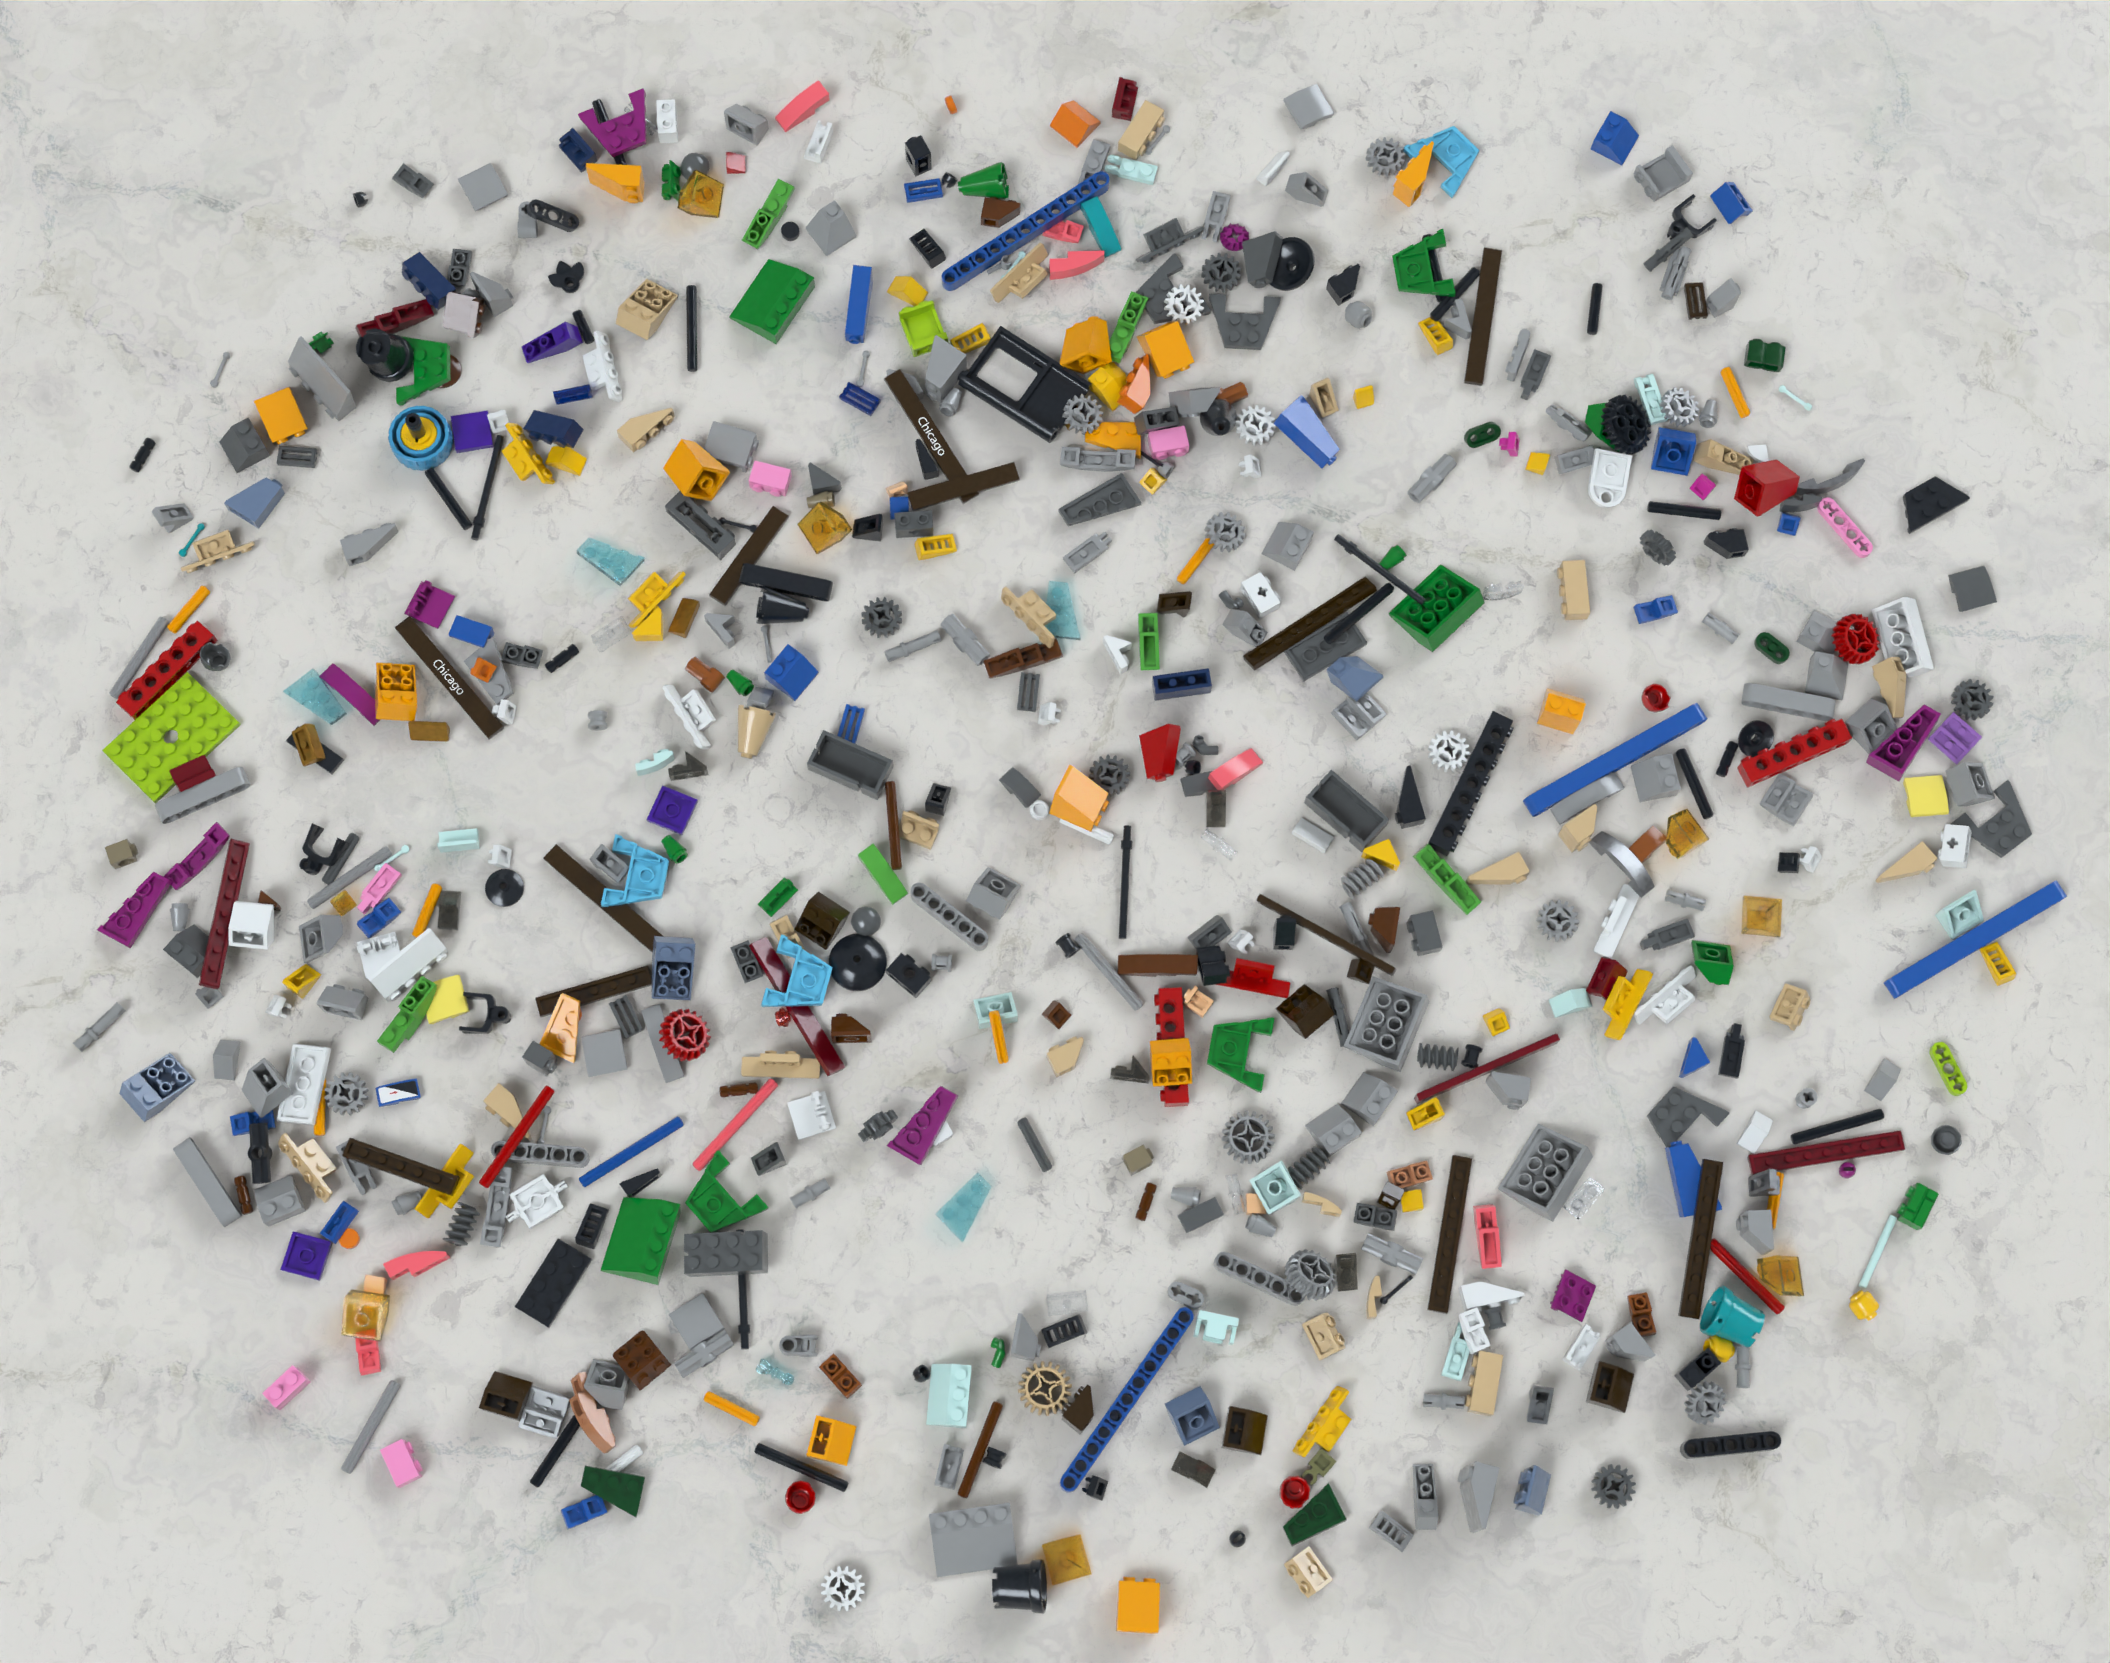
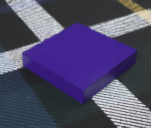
[451,410,494,453]
[647,785,698,835]
[280,1231,332,1281]

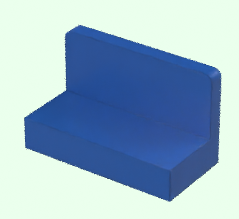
[1710,182,1753,224]
[449,615,494,648]

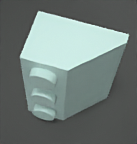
[926,1364,972,1428]

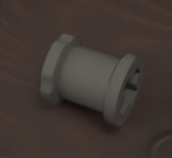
[1484,1306,1506,1330]

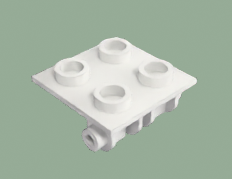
[357,932,400,979]
[787,1091,836,1140]

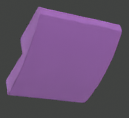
[1928,712,1982,765]

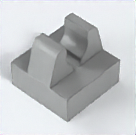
[195,987,224,1009]

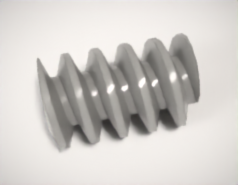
[1341,859,1384,899]

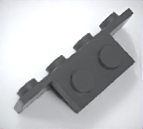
[1136,218,1204,264]

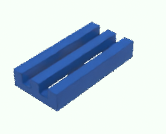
[904,178,943,203]
[837,704,865,744]
[320,1201,359,1244]

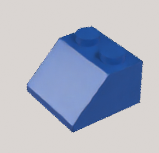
[1591,111,1639,165]
[1651,427,1696,476]
[764,644,819,701]

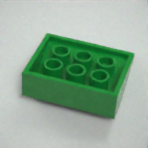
[729,259,815,344]
[1389,564,1485,652]
[601,1197,681,1285]

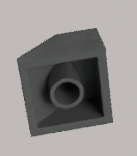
[219,417,270,473]
[163,925,209,978]

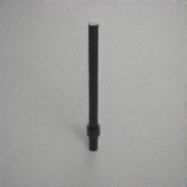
[471,435,504,541]
[1334,534,1426,605]
[1119,825,1133,939]
[736,1229,750,1350]

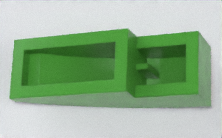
[1138,613,1160,670]
[858,844,908,905]

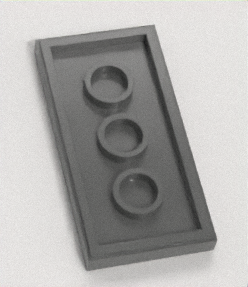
[1284,612,1367,682]

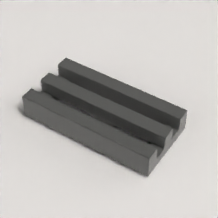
[277,446,317,468]
[1017,672,1040,712]
[609,995,643,1039]

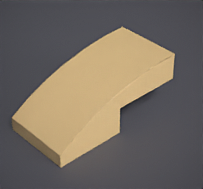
[769,915,805,959]
[1302,1192,1342,1217]
[1366,1276,1382,1319]

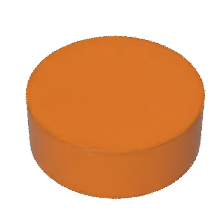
[944,95,958,114]
[339,1228,360,1249]

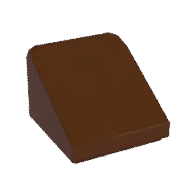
[258,890,281,911]
[1042,1001,1071,1029]

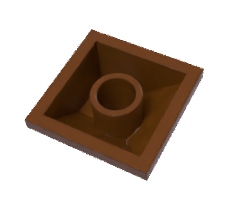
[1368,907,1400,953]
[831,1013,872,1044]

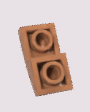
[1387,1161,1433,1189]

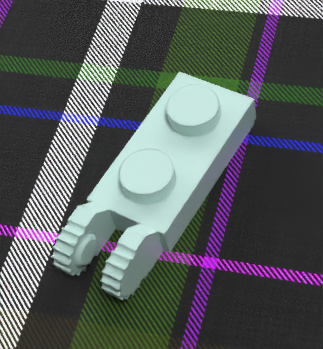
[1105,155,1158,185]
[1441,1322,1470,1381]

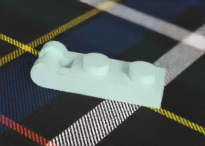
[1634,374,1669,425]

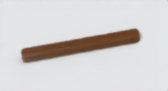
[885,781,902,870]
[958,1401,1003,1498]

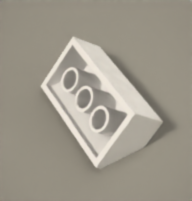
[1872,597,1934,678]
[368,928,449,1002]

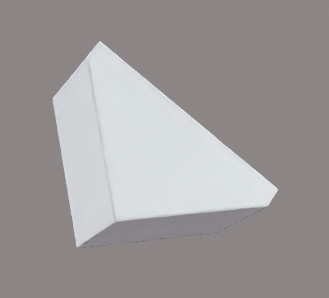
[1737,1111,1773,1154]

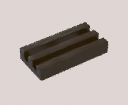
[1684,282,1708,320]

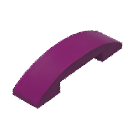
[319,663,381,726]
[163,822,230,890]

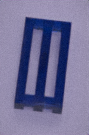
[839,382,881,416]
[553,384,593,405]

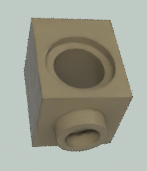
[105,839,138,869]
[1122,1144,1154,1176]

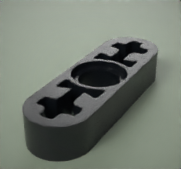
[526,199,579,232]

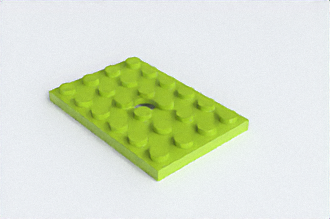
[102,672,241,804]

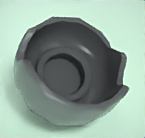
[680,153,709,181]
[199,642,231,671]
[851,906,881,936]
[1931,1125,1962,1155]

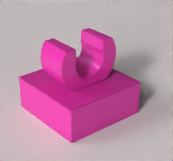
[1499,432,1520,456]
[1689,474,1716,500]

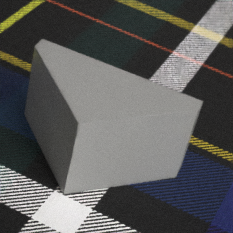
[213,1040,241,1080]
[1864,1058,1901,1101]

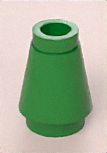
[1378,545,1407,570]
[726,670,754,696]
[661,835,688,864]

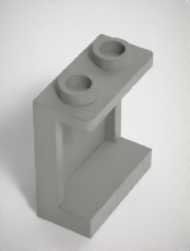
[1633,145,1693,202]
[704,421,759,472]

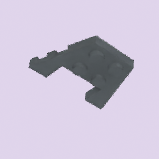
[1136,253,1211,324]
[1209,294,1281,350]
[1951,780,2032,858]
[1647,1087,1729,1147]

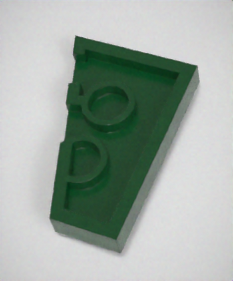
[581,1465,645,1518]
[1283,1483,1347,1546]

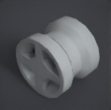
[588,710,607,731]

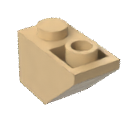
[1046,1036,1084,1078]

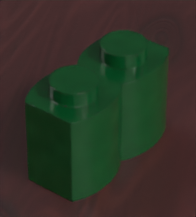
[1744,339,1786,372]

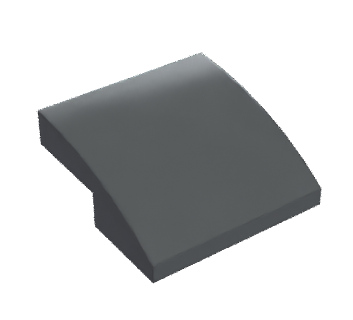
[1948,566,1997,612]

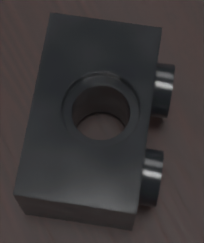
[905,135,932,177]
[886,953,931,998]

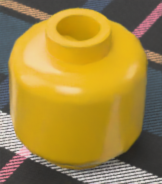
[1849,1290,1879,1321]
[1703,1335,1735,1363]

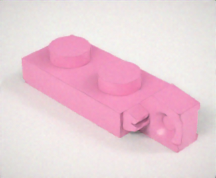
[357,863,402,914]

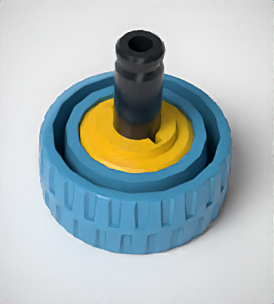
[388,406,453,471]

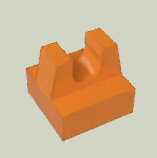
[470,657,497,683]

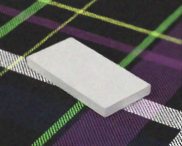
[276,1044,331,1126]

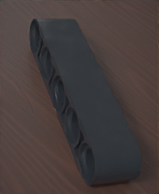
[739,563,833,602]
[1680,1431,1781,1459]

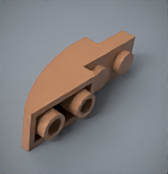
[569,1372,616,1454]

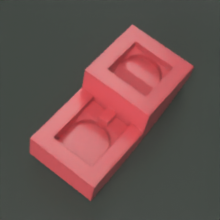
[1042,220,1084,243]
[355,1329,381,1376]

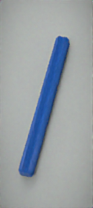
[579,1117,684,1187]

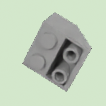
[242,1058,293,1118]

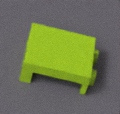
[898,300,948,357]

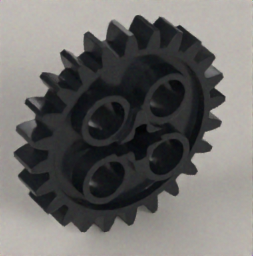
[1601,395,1651,455]

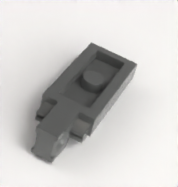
[1520,349,1551,400]
[1639,919,1695,951]

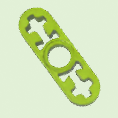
[1929,1042,1967,1096]

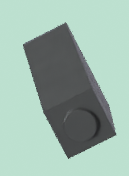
[1242,231,1283,288]

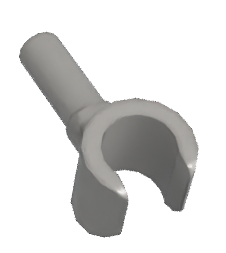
[987,255,1012,275]

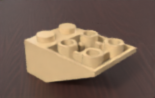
[616,279,678,340]

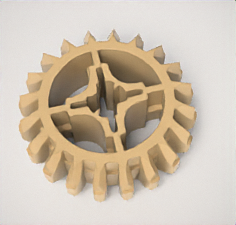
[1018,1361,1072,1416]

